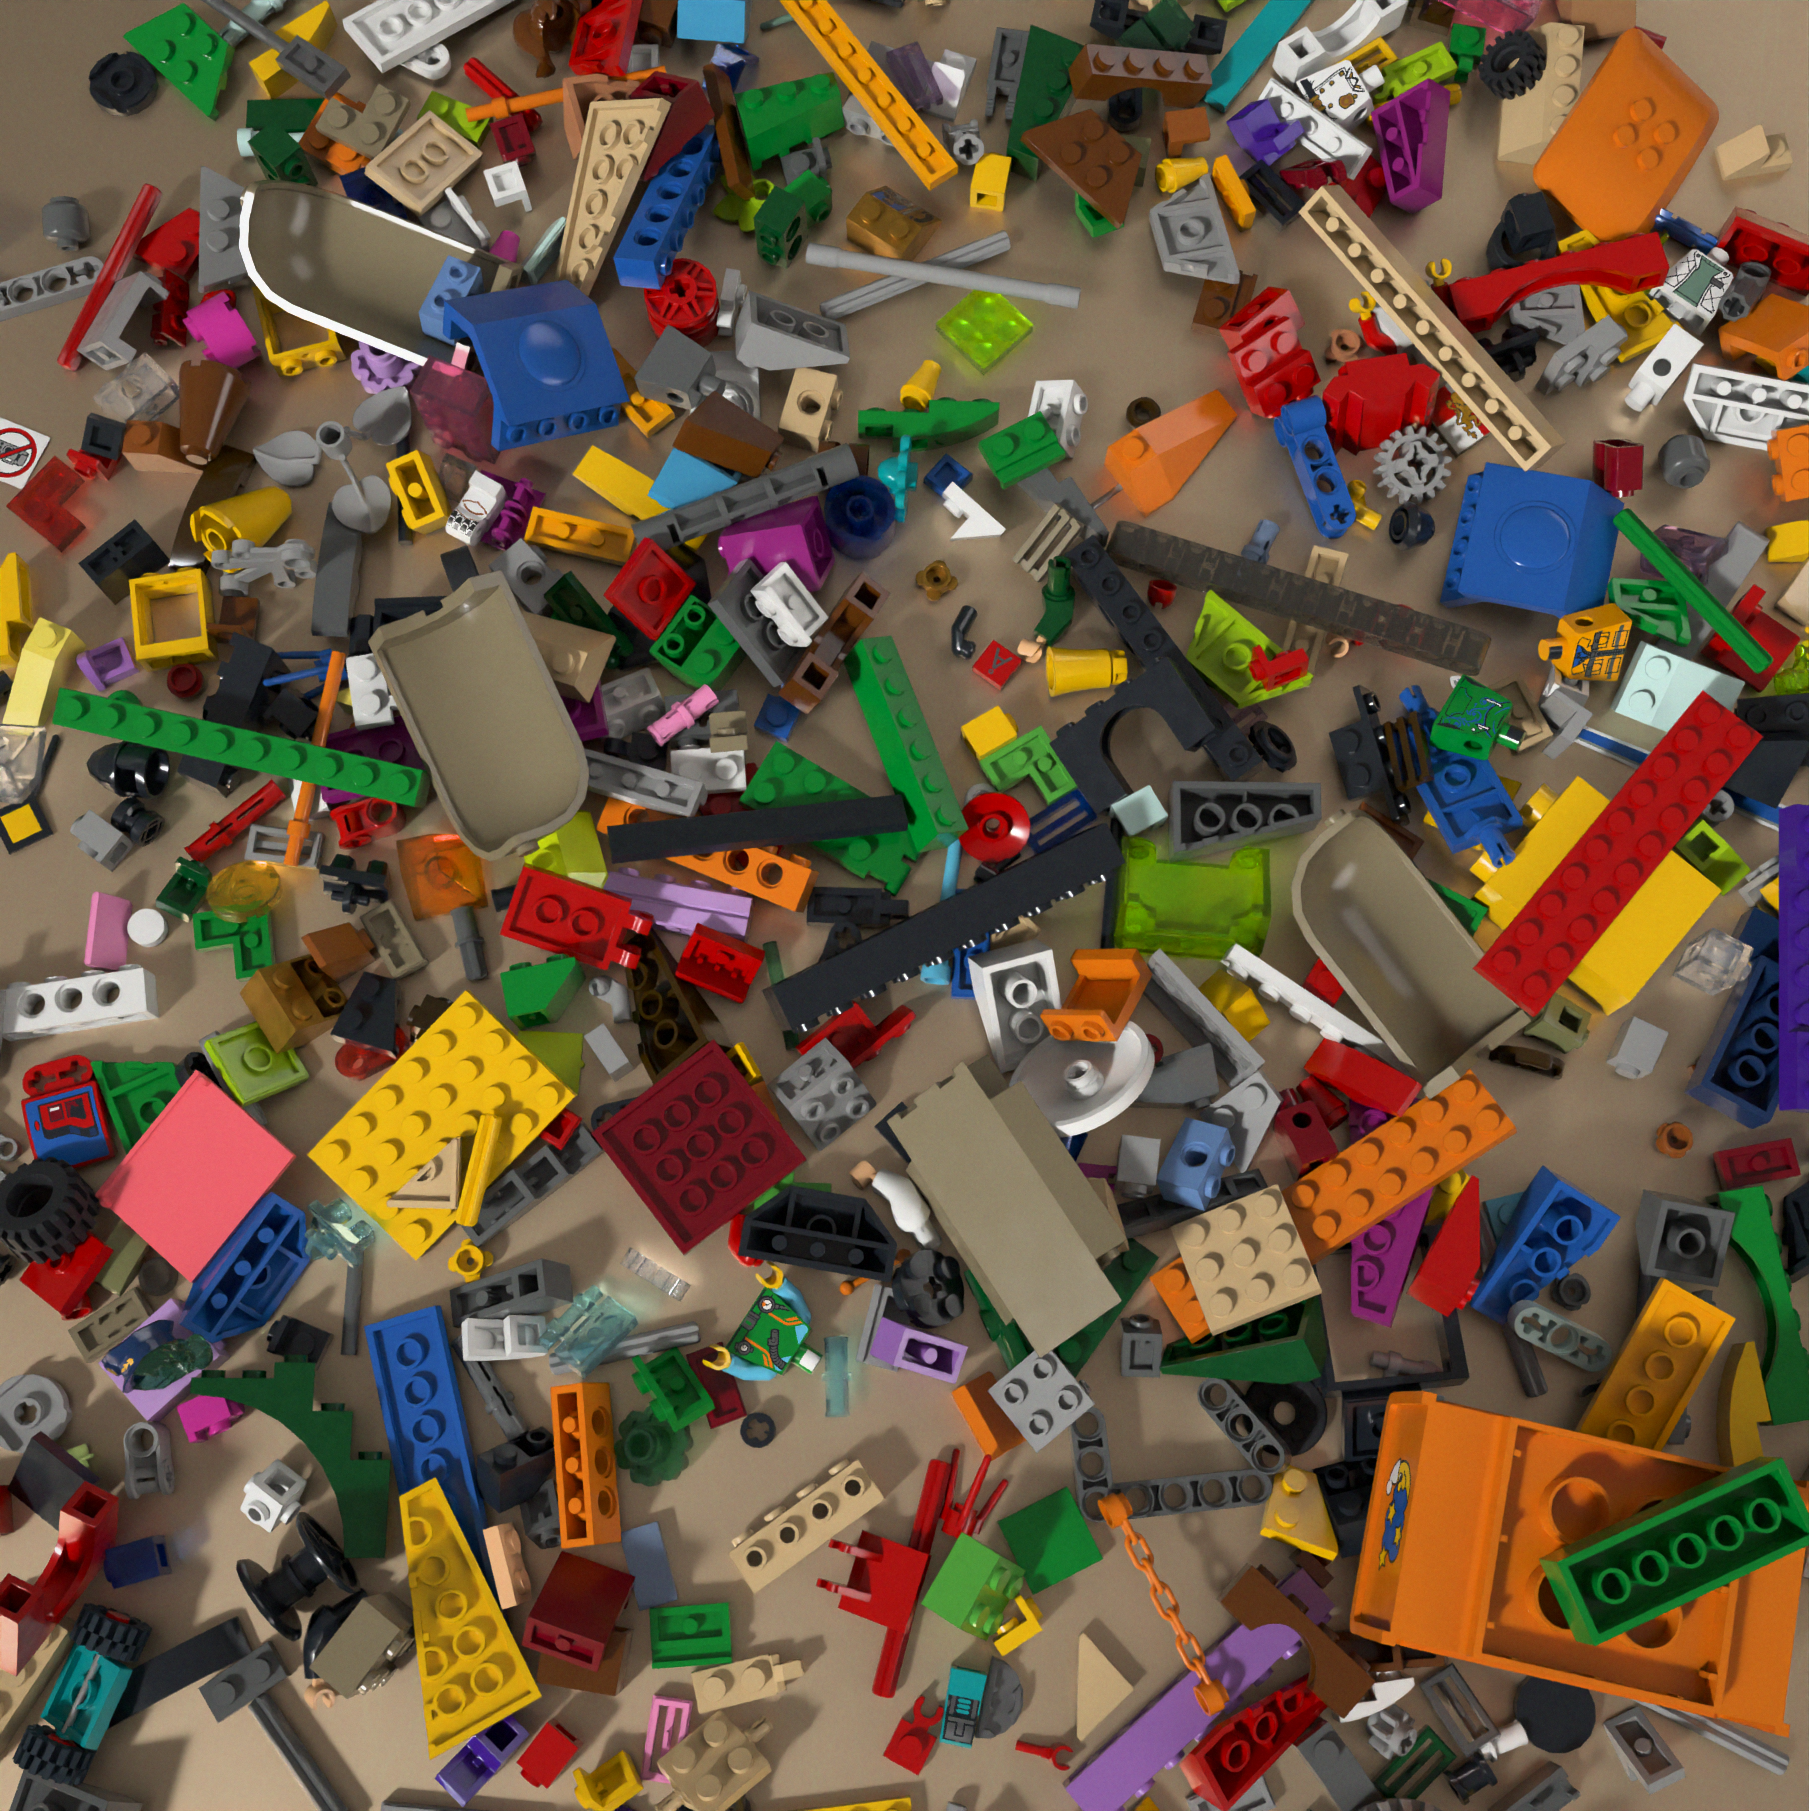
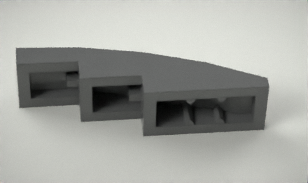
[1016,467,1109,548]
[311,502,363,637]
[461,1121,605,1247]

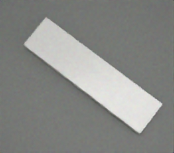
[1257,78,1373,180]

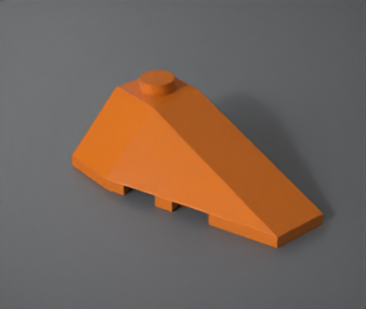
[1104,389,1238,518]

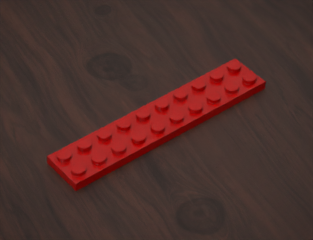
[1472,690,1763,1017]

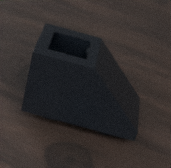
[477,1426,555,1514]

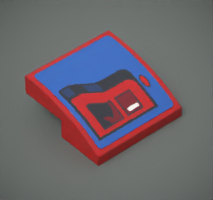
[21,1079,118,1168]

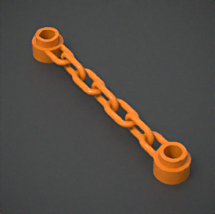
[1098,1492,1229,1717]

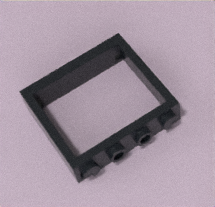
[1312,1224,1470,1399]

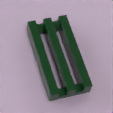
[1371,1724,1457,1800]

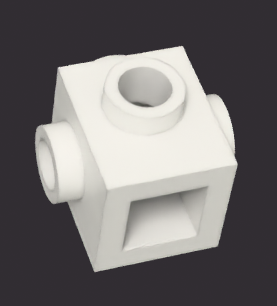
[240,1459,307,1533]

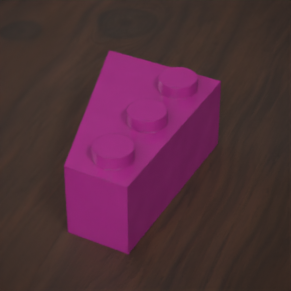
[1371,78,1451,214]

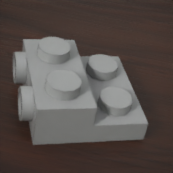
[1535,315,1628,396]

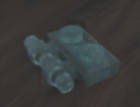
[538,1285,638,1379]

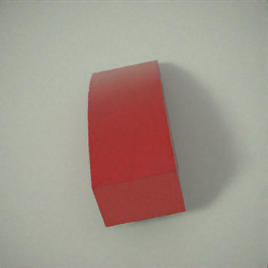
[1303,1038,1423,1117]

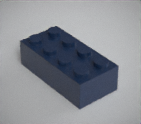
[1684,955,1779,1129]

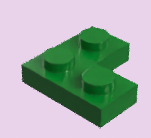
[192,902,276,982]

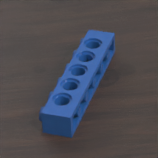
[613,125,723,290]

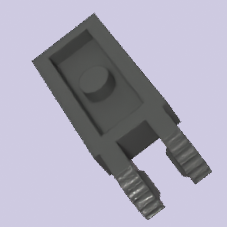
[985,27,1029,120]

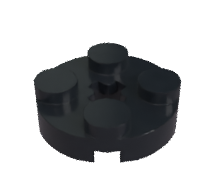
[892,1249,964,1329]

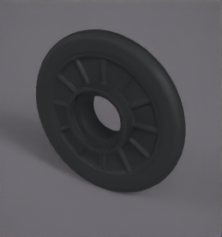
[1242,1380,1328,1456]

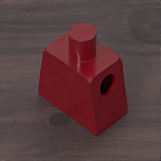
[1273,1088,1339,1182]

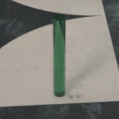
[762,941,800,1051]

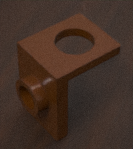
[206,596,260,644]

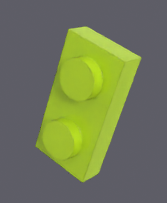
[417,90,494,149]

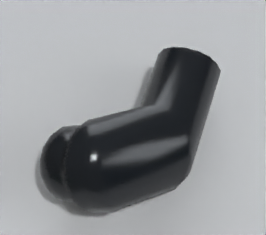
[951,605,978,660]

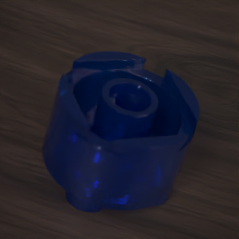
[824,475,896,559]

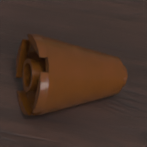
[179,360,252,464]

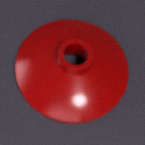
[958,792,1030,863]

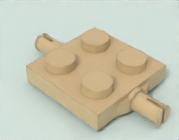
[654,1710,773,1811]

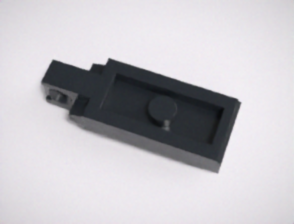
[806,887,910,928]

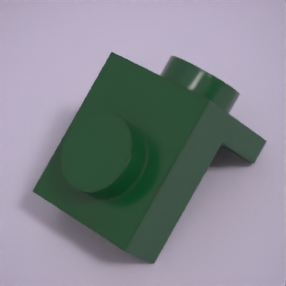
[156,857,213,923]

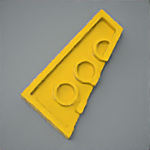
[1556,229,1685,363]

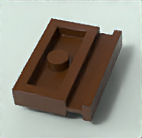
[1191,270,1258,337]

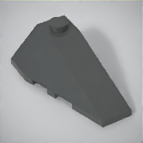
[1128,1043,1220,1111]

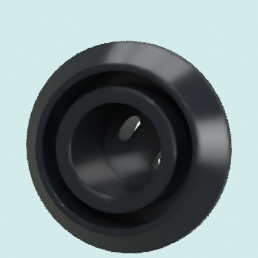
[1389,502,1435,551]

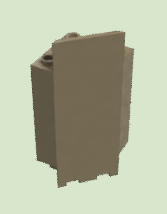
[887,1054,1127,1358]

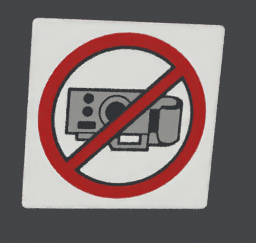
[0,417,50,489]

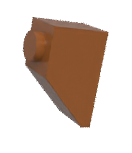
[122,420,207,474]
[301,922,376,984]

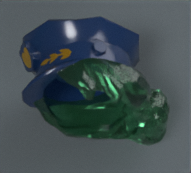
[101,1320,213,1393]

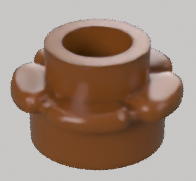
[1655,1121,1693,1159]

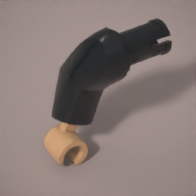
[303,1587,368,1711]

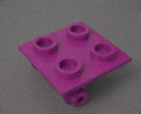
[480,469,546,551]

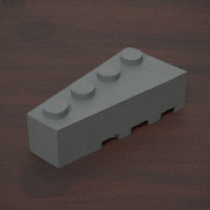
[1168,781,1322,863]

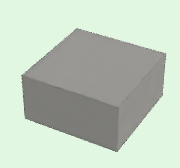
[584,1023,634,1082]

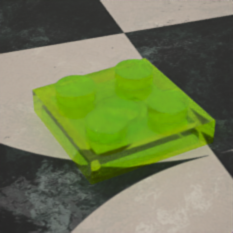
[935,290,1033,375]

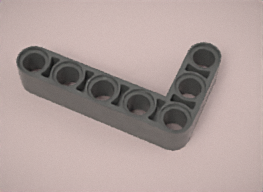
[1068,1406,1272,1522]

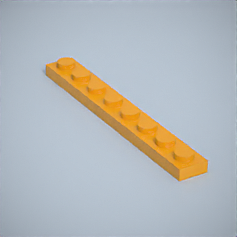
[779,0,958,191]

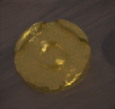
[206,860,283,923]

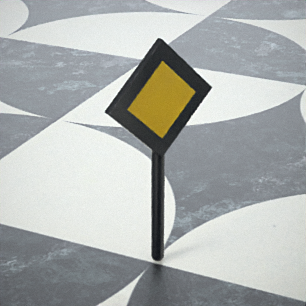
[0,734,60,855]

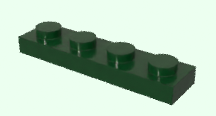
[1053,1238,1159,1378]

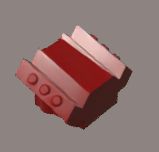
[1322,353,1440,456]

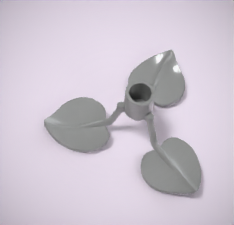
[253,386,412,534]

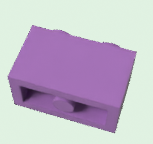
[870,1317,968,1384]

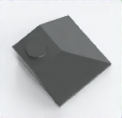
[1635,1189,1735,1287]

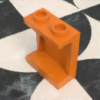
[1718,294,1809,381]
[1040,948,1153,1042]

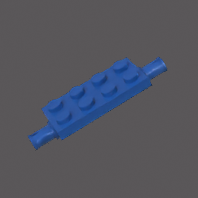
[1398,685,1523,868]

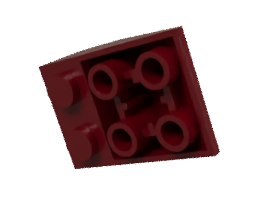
[629,71,715,181]

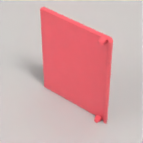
[94,1070,297,1283]

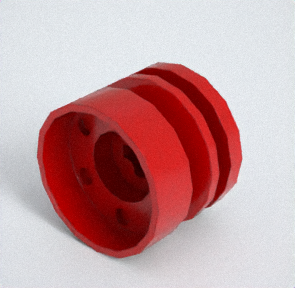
[644,258,720,348]

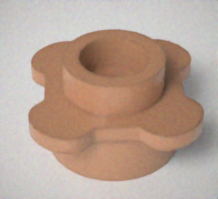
[1324,329,1364,364]

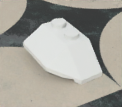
[1683,363,1809,451]

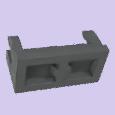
[1487,1761,1581,1811]

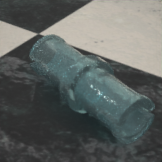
[821,1336,852,1418]

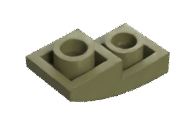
[93,1219,151,1296]

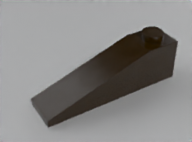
[624,926,733,1085]

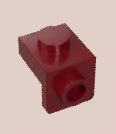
[490,113,536,168]

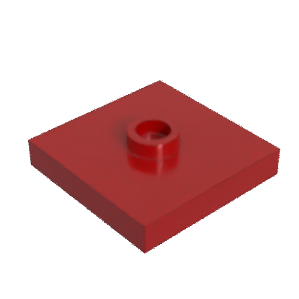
[603,537,697,641]
[19,1231,114,1317]

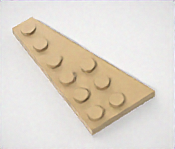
[554,98,672,296]

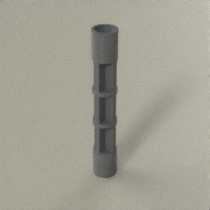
[631,443,859,551]

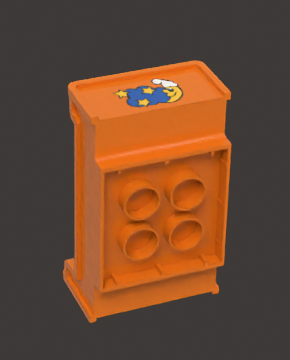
[1349,1391,1809,1738]

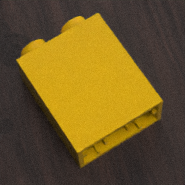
[1469,776,1722,1016]

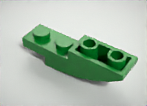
[858,397,1000,452]

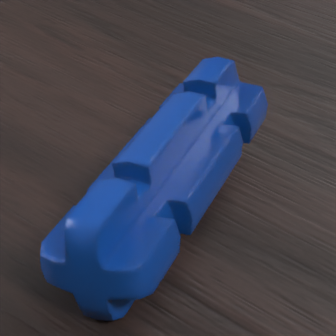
[1653,208,1718,256]

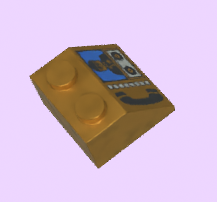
[846,186,942,261]

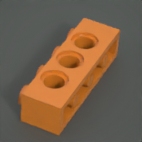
[550,1382,621,1549]

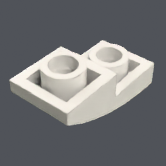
[1332,1670,1415,1723]

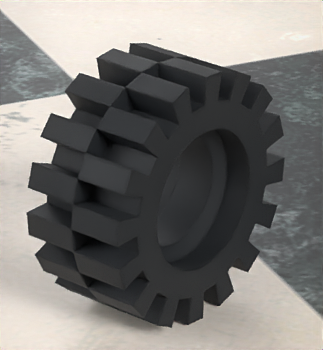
[1478,29,1547,100]

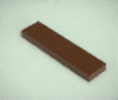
[703,62,756,201]

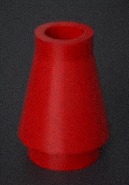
[1296,1075,1349,1132]

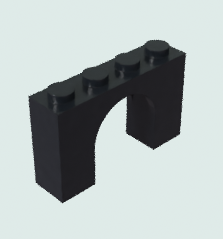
[1049,656,1224,816]

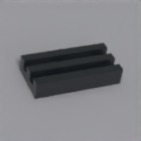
[1239,159,1306,232]

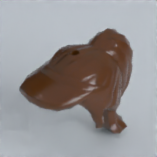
[512,0,592,78]

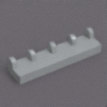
[584,748,708,818]

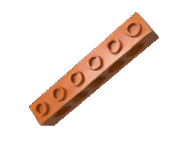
[596,797,819,913]

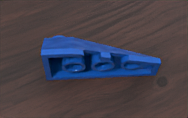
[1469,1165,1621,1325]

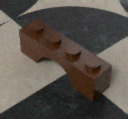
[1068,44,1213,108]
[777,572,891,715]
[1215,1563,1376,1719]

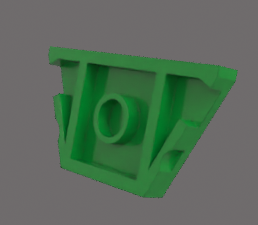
[123,3,235,121]
[91,1061,181,1155]

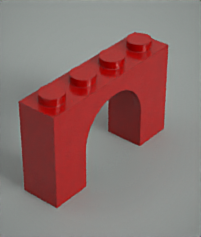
[0,1481,119,1677]

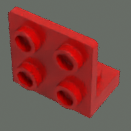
[1700,584,1800,693]

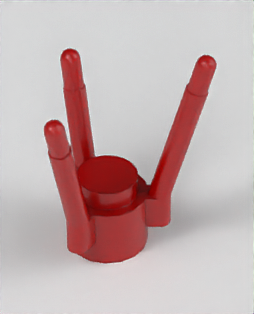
[939,1448,1009,1539]

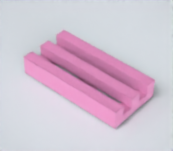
[640,1694,694,1784]

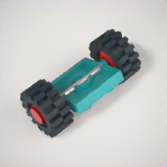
[13,1603,152,1786]

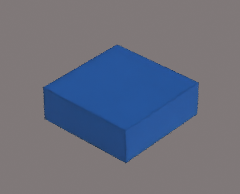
[923,453,973,500]

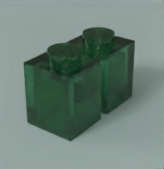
[1114,0,1196,51]

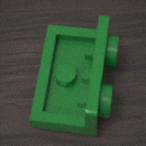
[631,1346,715,1433]

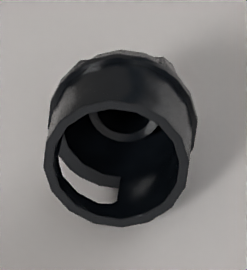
[86,740,170,799]

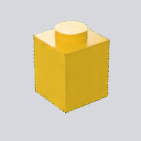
[970,152,1012,212]
[960,705,1019,767]

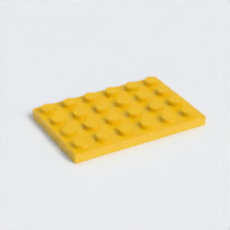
[307,990,577,1261]

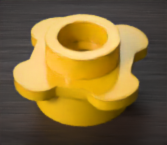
[448,1238,494,1283]

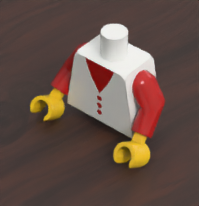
[1349,258,1452,368]

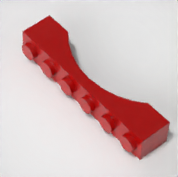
[1448,231,1670,334]

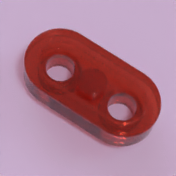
[335,1028,410,1082]

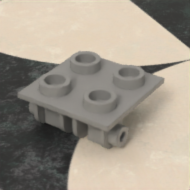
[987,1350,1096,1453]

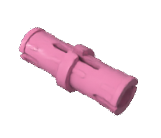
[647,684,719,746]

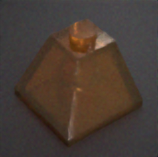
[396,833,489,921]

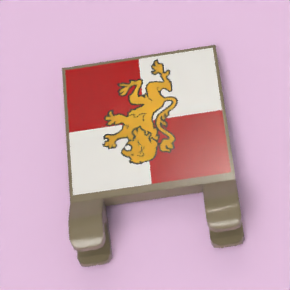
[1431,381,1492,458]

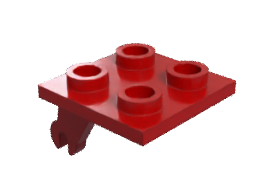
[816,1530,932,1634]

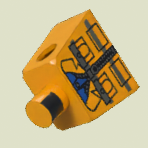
[1538,603,1632,681]

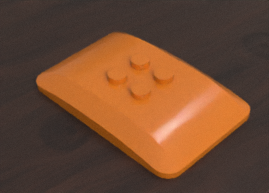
[1533,28,1719,243]

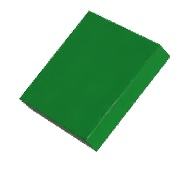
[997,1486,1103,1595]

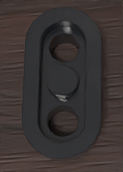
[1107,87,1143,131]

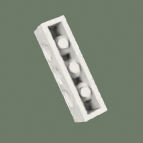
[1,964,159,1041]

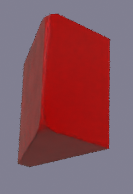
[538,1108,583,1151]

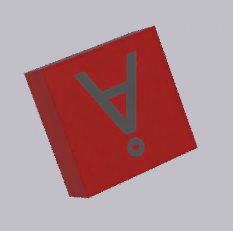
[972,639,1022,691]

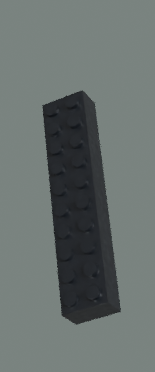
[762,822,1126,1034]

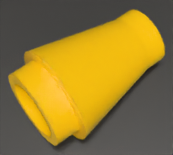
[1155,156,1208,193]
[900,360,942,412]

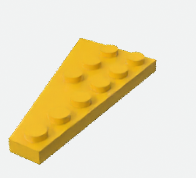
[399,1477,542,1760]

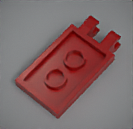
[500,862,654,971]

